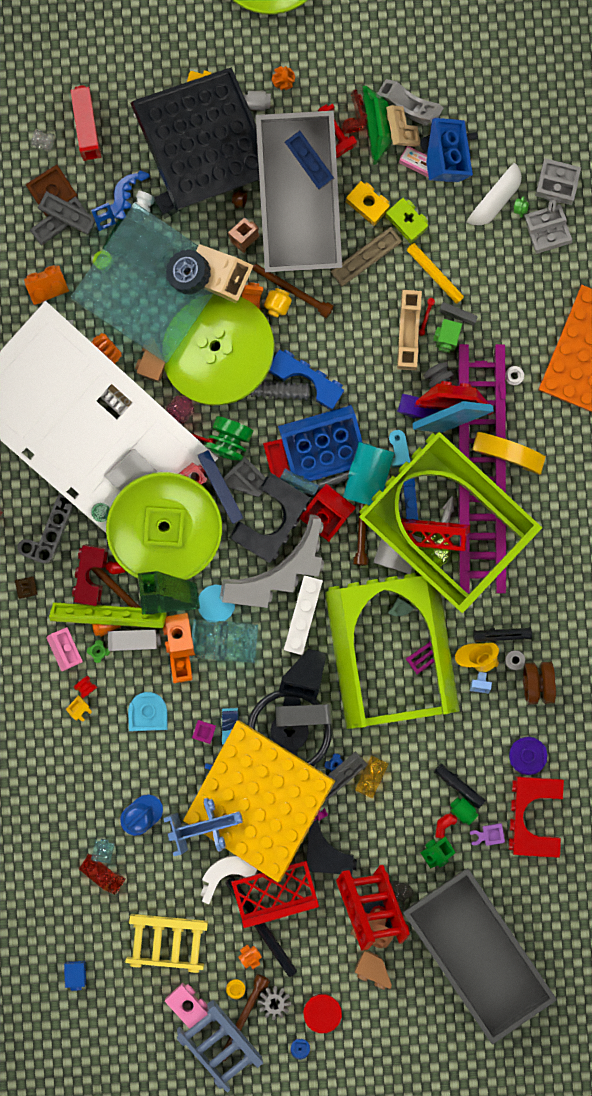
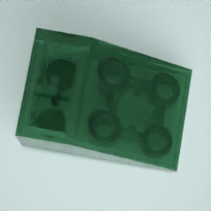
[138,571,200,615]

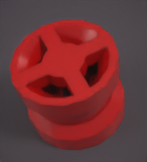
[73,676,98,699]

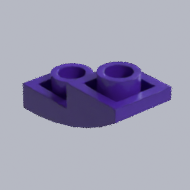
[397,394,440,419]

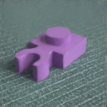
[469,823,505,846]

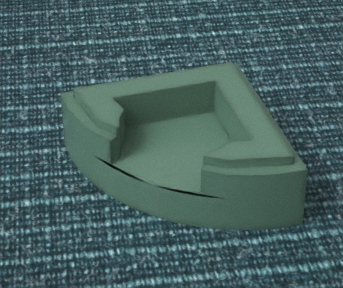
[388,597,414,616]

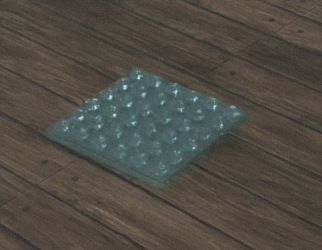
[70,203,214,364]

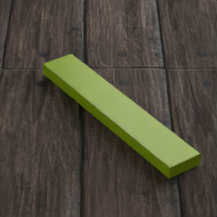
[49,603,167,628]

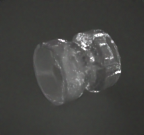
[31,129,55,153]

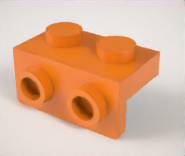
[24,265,69,305]

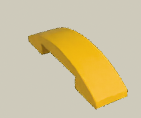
[472,432,546,475]

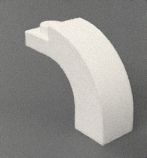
[200,855,257,904]

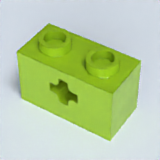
[385,198,429,244]

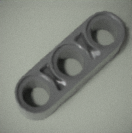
[276,704,333,726]

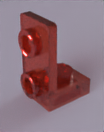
[340,89,368,135]
[79,854,126,895]

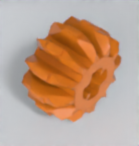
[91,333,122,364]

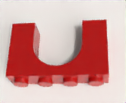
[508,776,564,858]

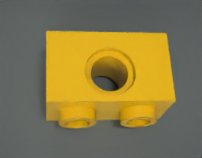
[346,181,390,226]

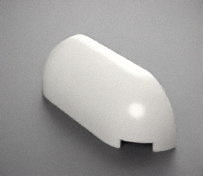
[467,163,522,225]

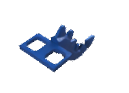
[91,170,150,231]

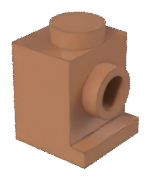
[228,218,259,253]

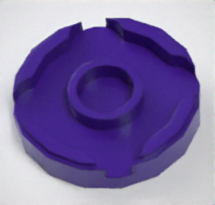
[509,737,548,775]

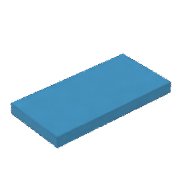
[412,401,493,433]

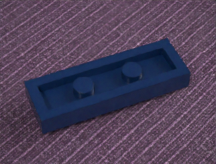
[285,130,335,190]

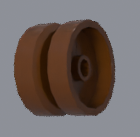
[523,661,556,705]

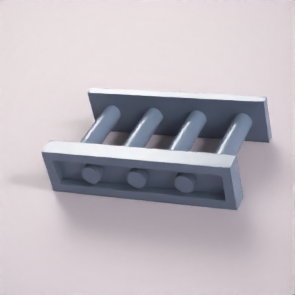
[177,1000,263,1092]

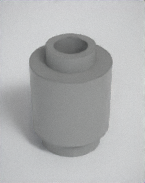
[244,91,271,111]
[505,651,525,670]

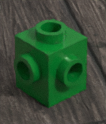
[420,836,456,869]

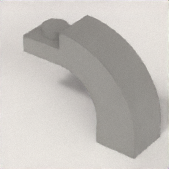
[377,79,444,125]

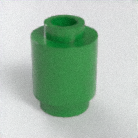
[450,797,479,826]

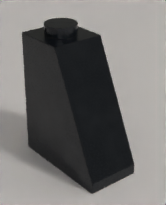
[279,649,327,701]

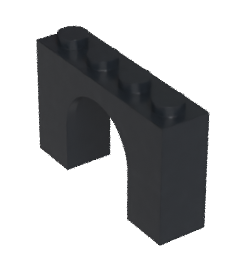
[228,473,310,563]

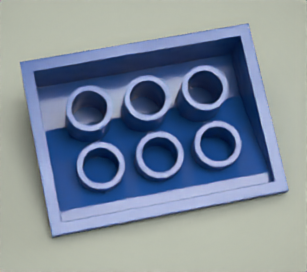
[278,405,362,485]

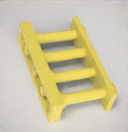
[126,914,208,973]

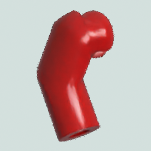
[106,561,126,574]
[435,813,457,838]

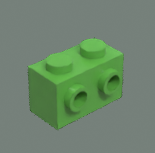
[433,319,462,353]

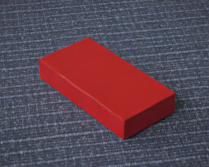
[263,439,291,479]

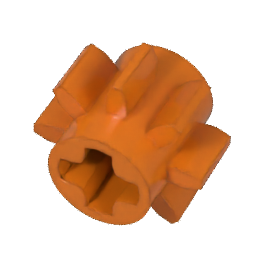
[272,66,295,90]
[238,945,262,969]

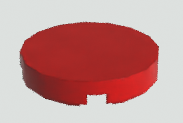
[303,994,342,1033]

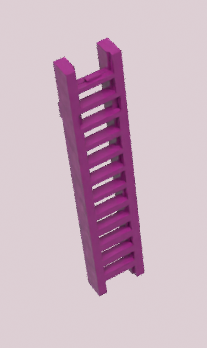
[458,344,506,594]

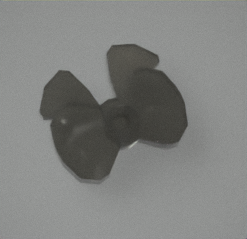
[382,881,414,913]

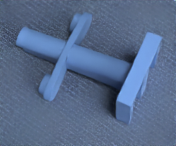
[164,798,243,856]

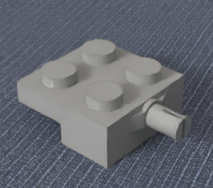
[535,158,581,213]

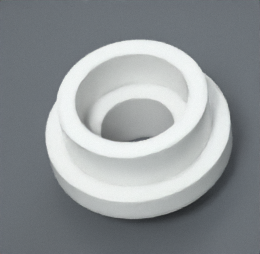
[505,366,524,385]

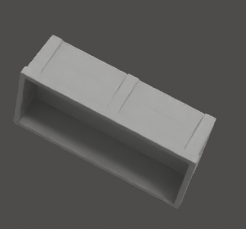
[256,111,342,272]

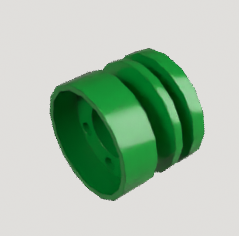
[205,416,254,461]

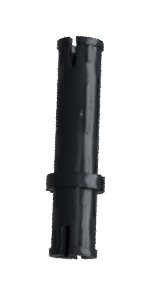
[473,627,532,643]
[433,763,486,809]

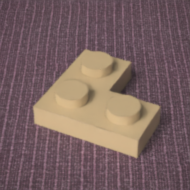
[386,105,420,147]

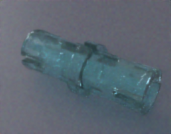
[280,468,319,496]

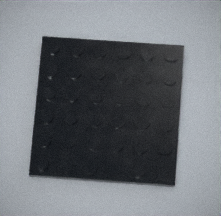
[130,67,260,211]

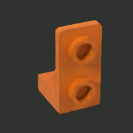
[241,282,263,308]

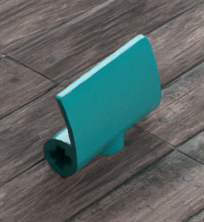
[343,442,394,505]

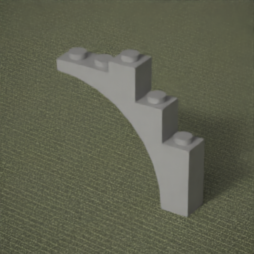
[220,515,324,608]

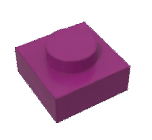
[192,720,216,744]

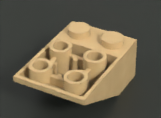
[186,244,254,303]

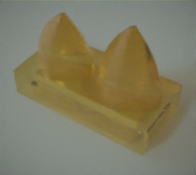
[355,755,389,799]

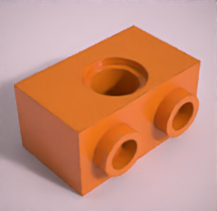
[163,613,195,659]

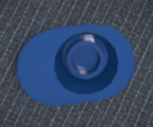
[120,795,163,836]

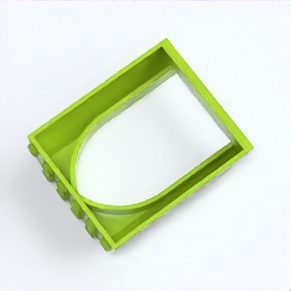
[359,432,542,614]
[325,573,460,729]

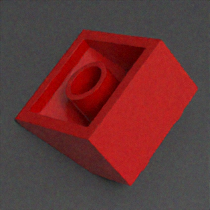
[299,484,356,542]

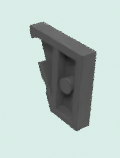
[223,457,266,497]

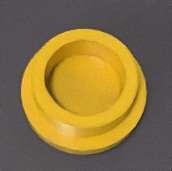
[226,979,246,999]

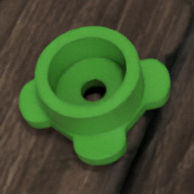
[514,196,529,218]
[87,640,110,663]

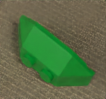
[362,86,393,165]

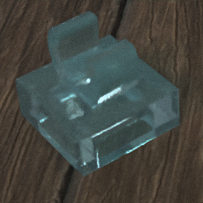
[91,839,115,864]

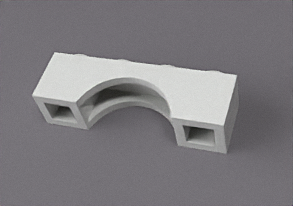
[284,575,323,655]

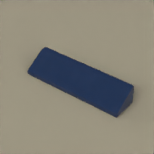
[197,450,243,524]

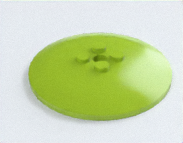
[162,294,275,406]
[106,472,222,584]

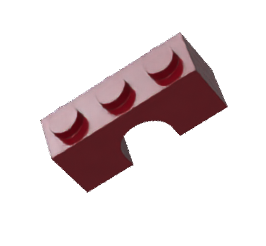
[72,544,109,606]

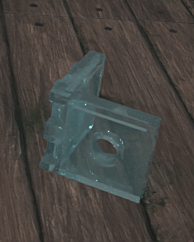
[190,619,258,663]

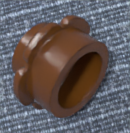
[232,190,247,208]

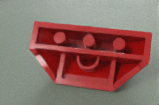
[414,381,493,415]

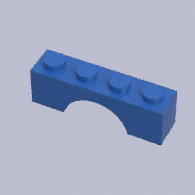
[269,349,344,411]

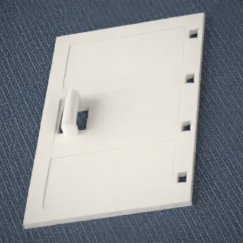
[0,301,218,532]

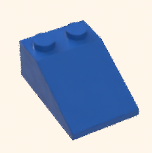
[426,118,473,182]

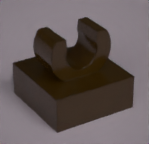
[14,576,38,599]

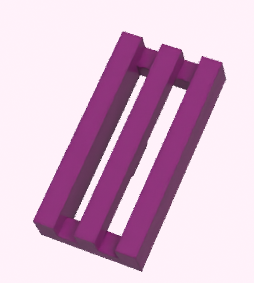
[406,641,434,675]

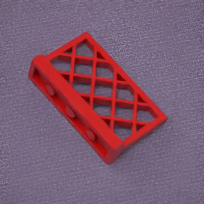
[231,860,319,928]

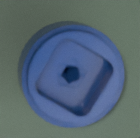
[290,1039,310,1060]

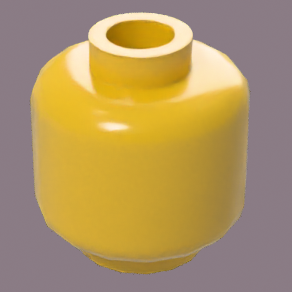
[264,288,292,318]

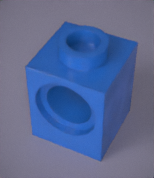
[64,961,86,991]

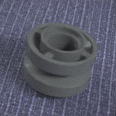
[423,362,454,388]

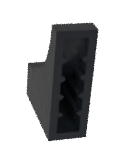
[306,820,357,875]

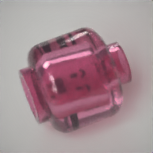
[166,395,194,424]

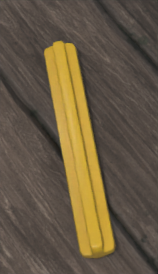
[407,243,464,304]

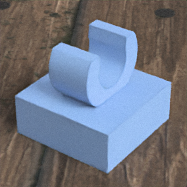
[470,672,492,694]

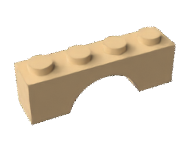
[397,290,422,370]

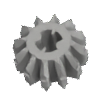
[258,986,291,1020]

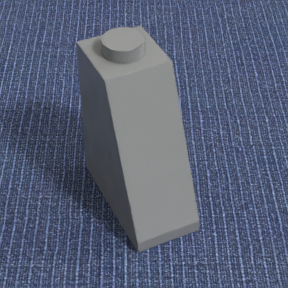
[108,630,161,651]

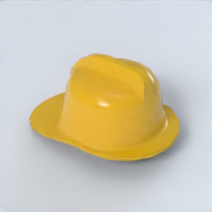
[455,643,499,672]

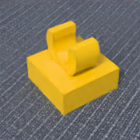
[66,695,92,721]

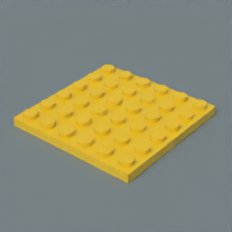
[183,720,335,882]

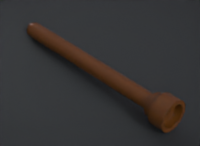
[252,264,334,319]
[353,503,369,566]
[91,567,141,608]
[223,974,270,1061]

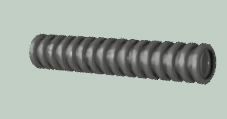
[246,381,309,401]

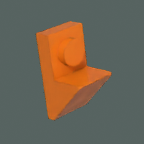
[169,653,193,683]

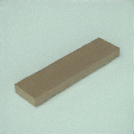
[330,227,403,287]

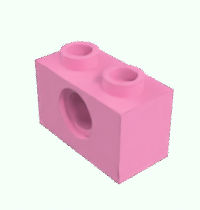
[165,983,208,1029]

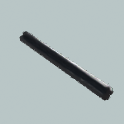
[225,877,297,977]

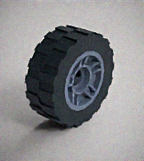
[166,249,211,295]

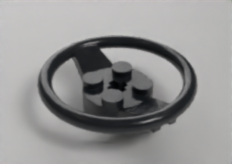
[248,690,332,767]

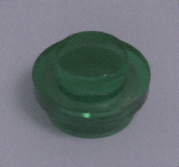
[91,503,110,522]

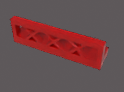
[400,518,470,551]

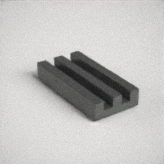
[439,302,478,326]

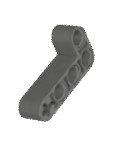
[17,492,75,564]

